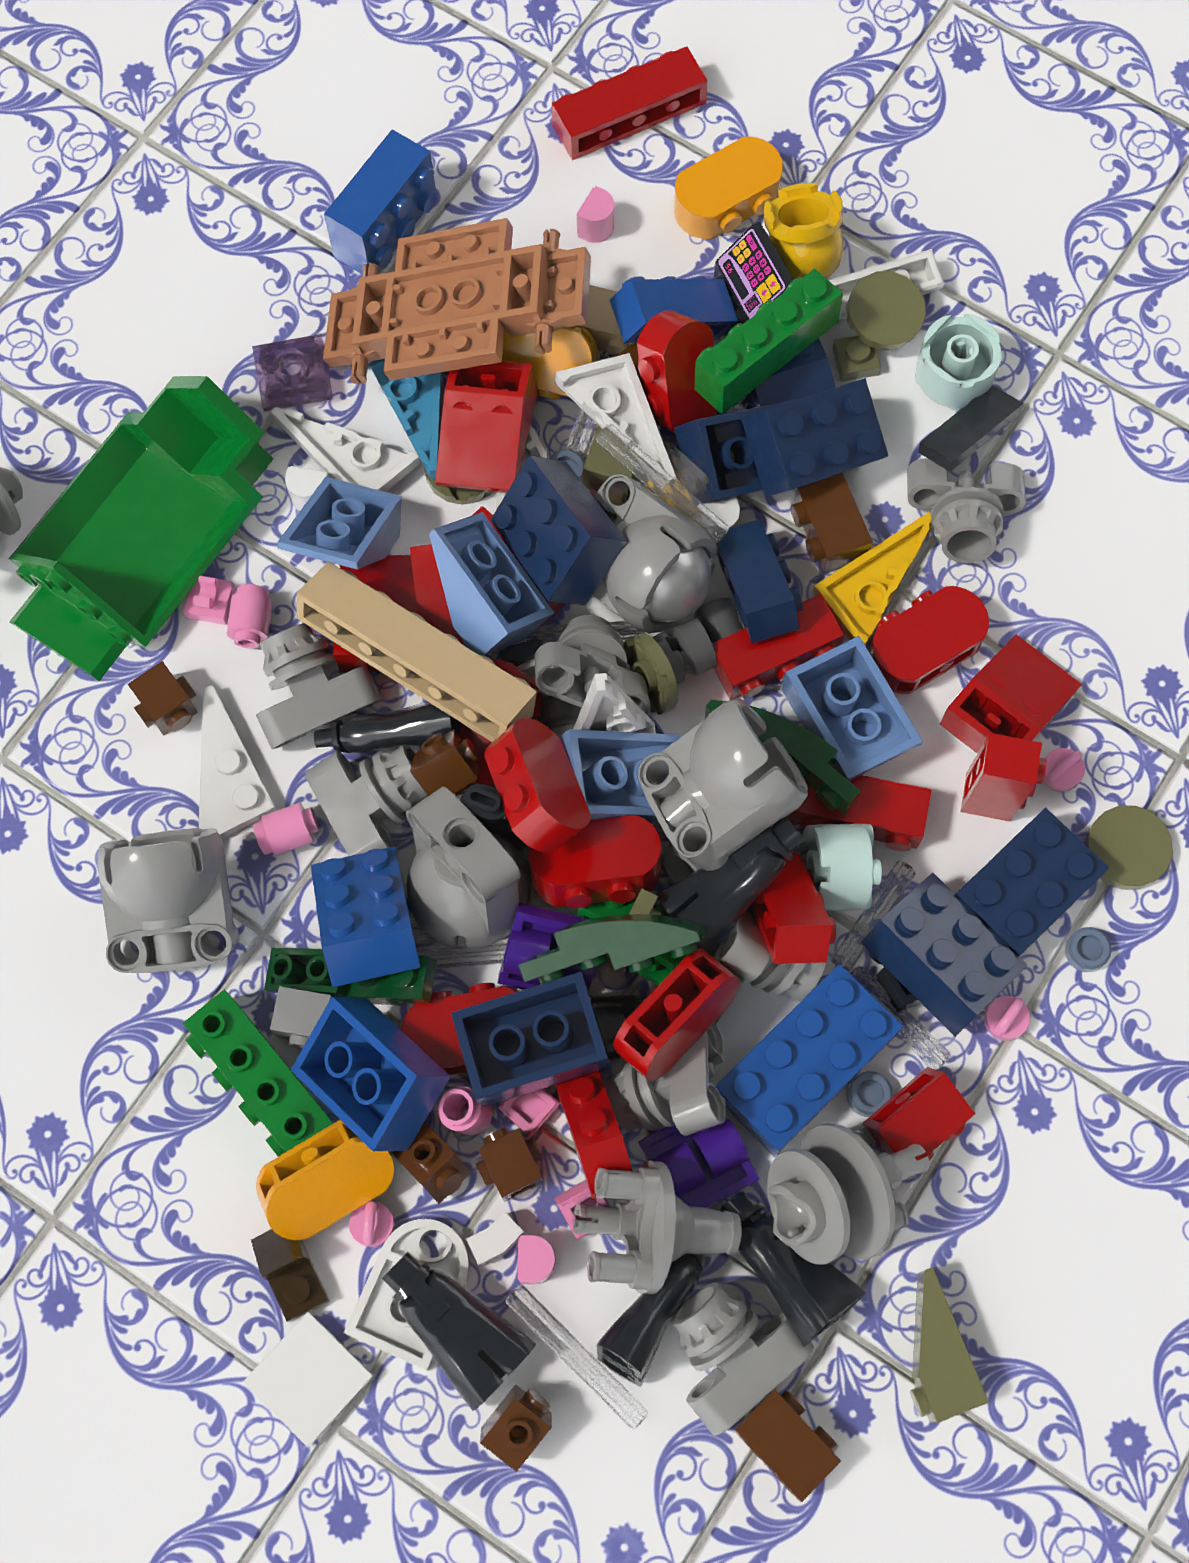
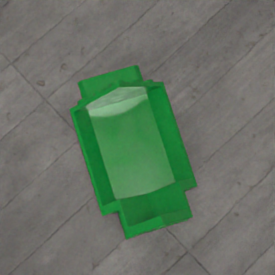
[8,376,274,681]

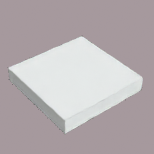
[243,1312,374,1447]

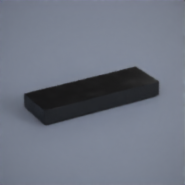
[918,385,1024,472]

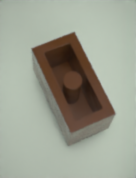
[790,473,873,574]
[732,1389,841,1503]

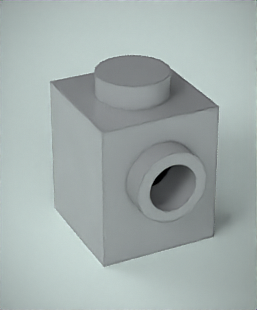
[270,986,332,1049]

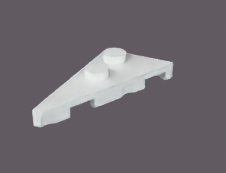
[555,353,677,488]
[270,406,420,492]
[573,673,656,734]
[199,685,277,839]

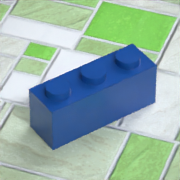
[609,276,738,343]

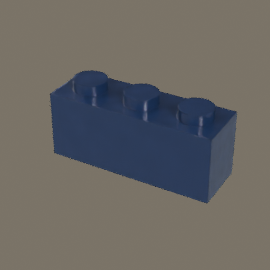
[713,519,803,644]

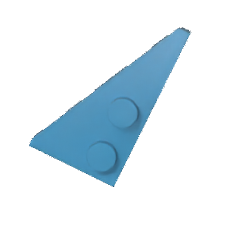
[369,359,445,479]

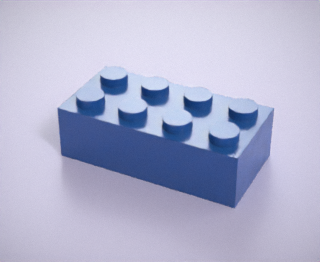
[715,963,904,1158]

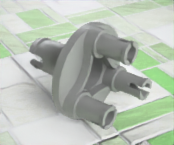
[573,1161,741,1294]

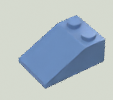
[278,477,402,569]
[429,512,555,657]
[781,636,923,781]
[558,729,682,823]

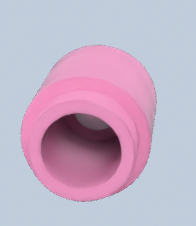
[227,584,273,648]
[253,802,320,856]
[438,1086,492,1135]

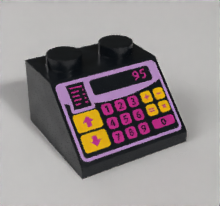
[712,221,793,328]

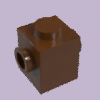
[128,661,198,736]
[410,729,481,796]
[392,1122,472,1204]
[476,1127,544,1202]
[480,1384,552,1472]

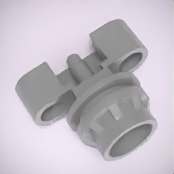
[907,458,1026,563]
[534,615,650,716]
[256,623,382,749]
[305,744,428,856]
[714,907,826,1002]
[606,1022,726,1136]
[671,1283,814,1435]

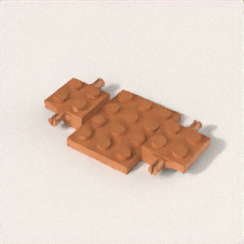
[323,218,591,385]

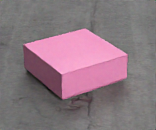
[498,1088,560,1137]

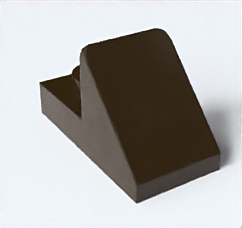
[251,1229,330,1323]

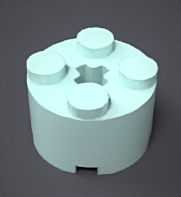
[915,314,1002,411]
[800,824,882,911]

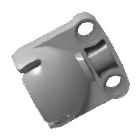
[638,697,808,871]
[406,786,531,948]
[97,828,239,973]

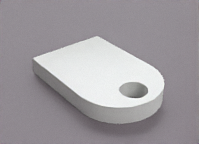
[344,1219,470,1371]

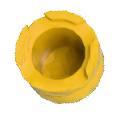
[764,183,844,280]

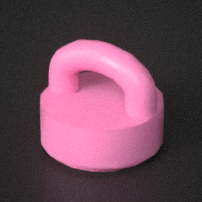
[1043,748,1085,792]
[984,996,1030,1041]
[349,1200,395,1247]

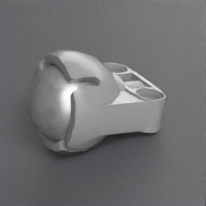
[592,474,717,633]

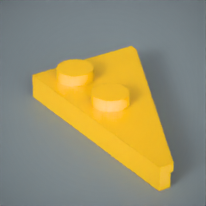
[813,512,933,646]

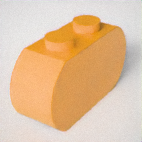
[674,136,783,239]
[502,326,598,399]
[256,1120,394,1240]

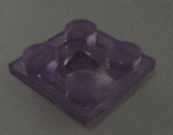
[252,334,333,412]

